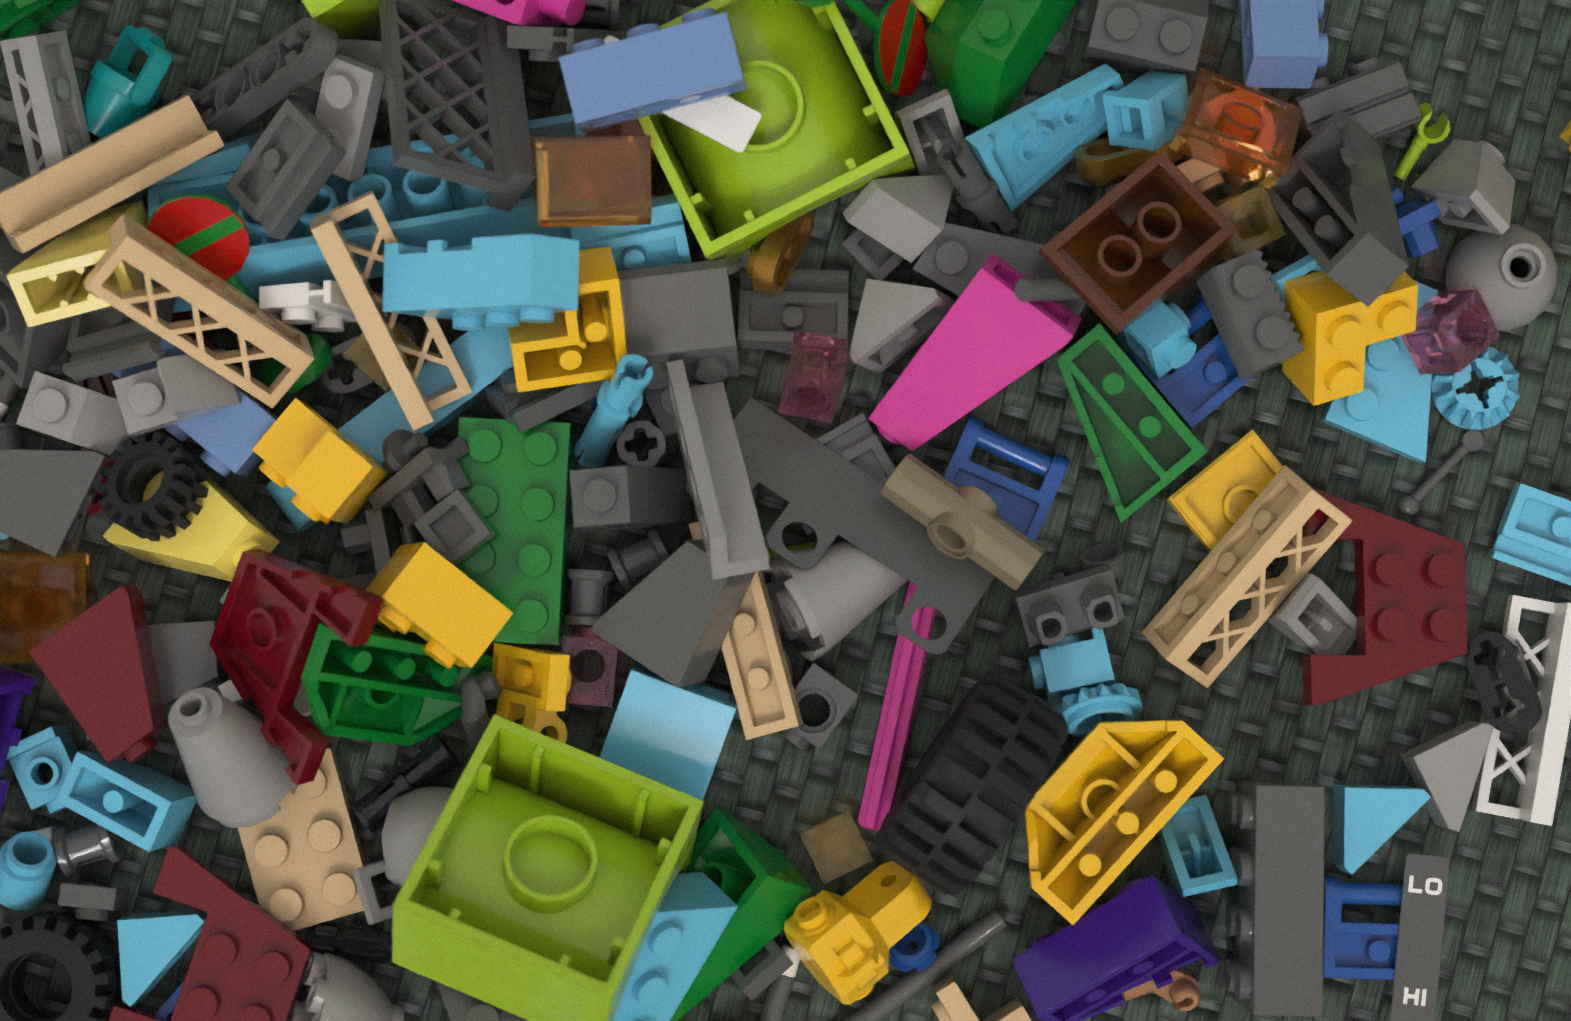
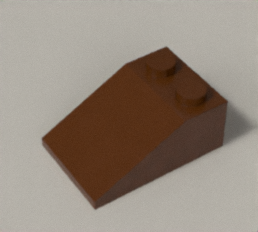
[1039,150,1237,335]

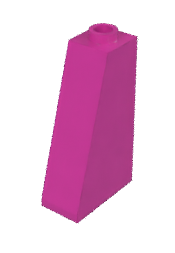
[868,252,1082,451]

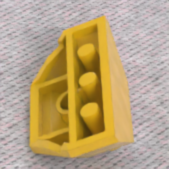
[1024,720,1224,925]

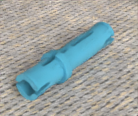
[573,354,653,469]

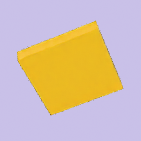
[1166,430,1283,553]

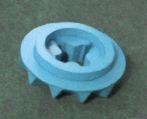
[1431,343,1521,430]
[1054,683,1143,738]

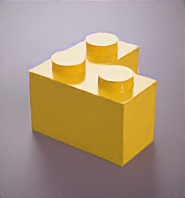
[507,246,627,392]
[1282,270,1418,406]
[252,398,390,524]
[366,542,513,669]

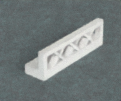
[1471,595,1571,826]

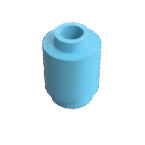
[0,832,57,910]

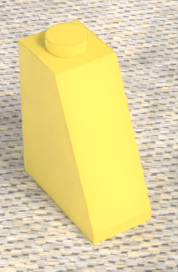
[6,201,148,327]
[103,470,280,582]

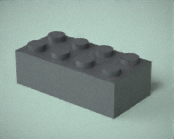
[1225,779,1325,1017]

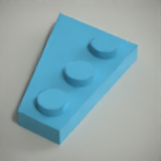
[965,63,1125,212]
[1321,281,1438,464]

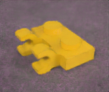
[492,642,571,744]

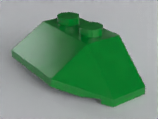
[924,0,1077,130]
[301,621,493,747]

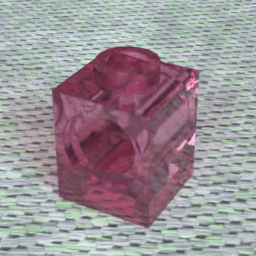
[1401,289,1500,375]
[778,330,848,423]
[561,626,621,708]

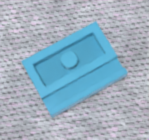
[567,193,692,271]
[1487,482,1571,586]

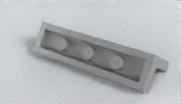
[0,30,91,243]
[666,359,769,580]

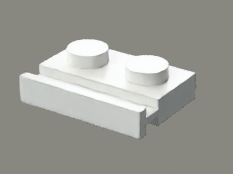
[259,280,387,332]

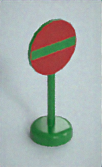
[796,0,927,97]
[146,193,333,396]

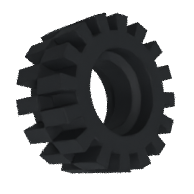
[97,431,209,541]

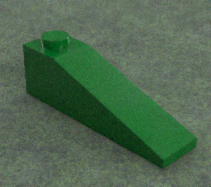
[670,807,813,1021]

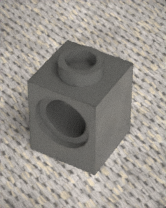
[778,662,859,751]

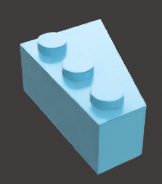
[382,234,580,331]
[614,872,738,1021]

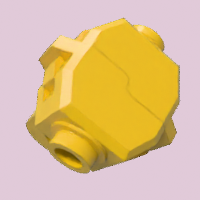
[784,861,932,1005]

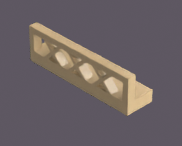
[0,95,225,253]
[310,190,472,431]
[83,213,314,409]
[1141,465,1353,688]
[689,521,804,740]

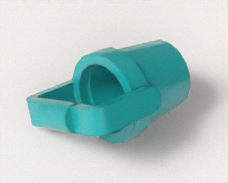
[82,25,172,138]

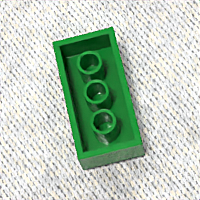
[456,417,576,645]

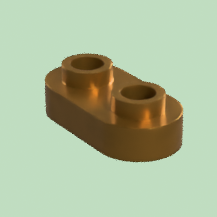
[1074,132,1184,186]
[746,209,814,296]

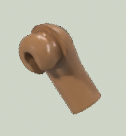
[1122,968,1201,1012]

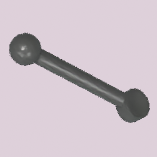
[1397,430,1484,517]

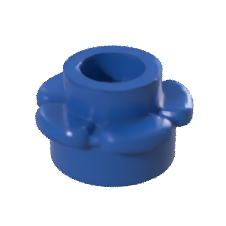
[889,921,940,972]

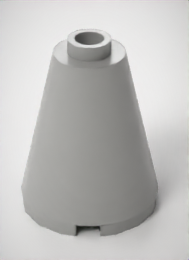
[763,539,908,661]
[168,687,299,828]

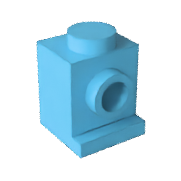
[1102,70,1192,151]
[1115,302,1197,379]
[1028,627,1115,703]
[6,725,79,815]

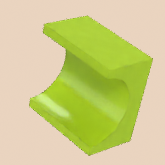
[638,0,917,267]
[392,714,704,1021]

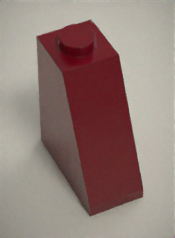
[29,585,167,764]

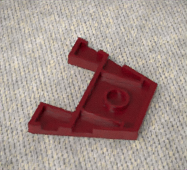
[1302,489,1468,706]
[209,549,384,785]
[108,843,314,1021]

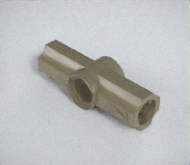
[880,453,1046,591]

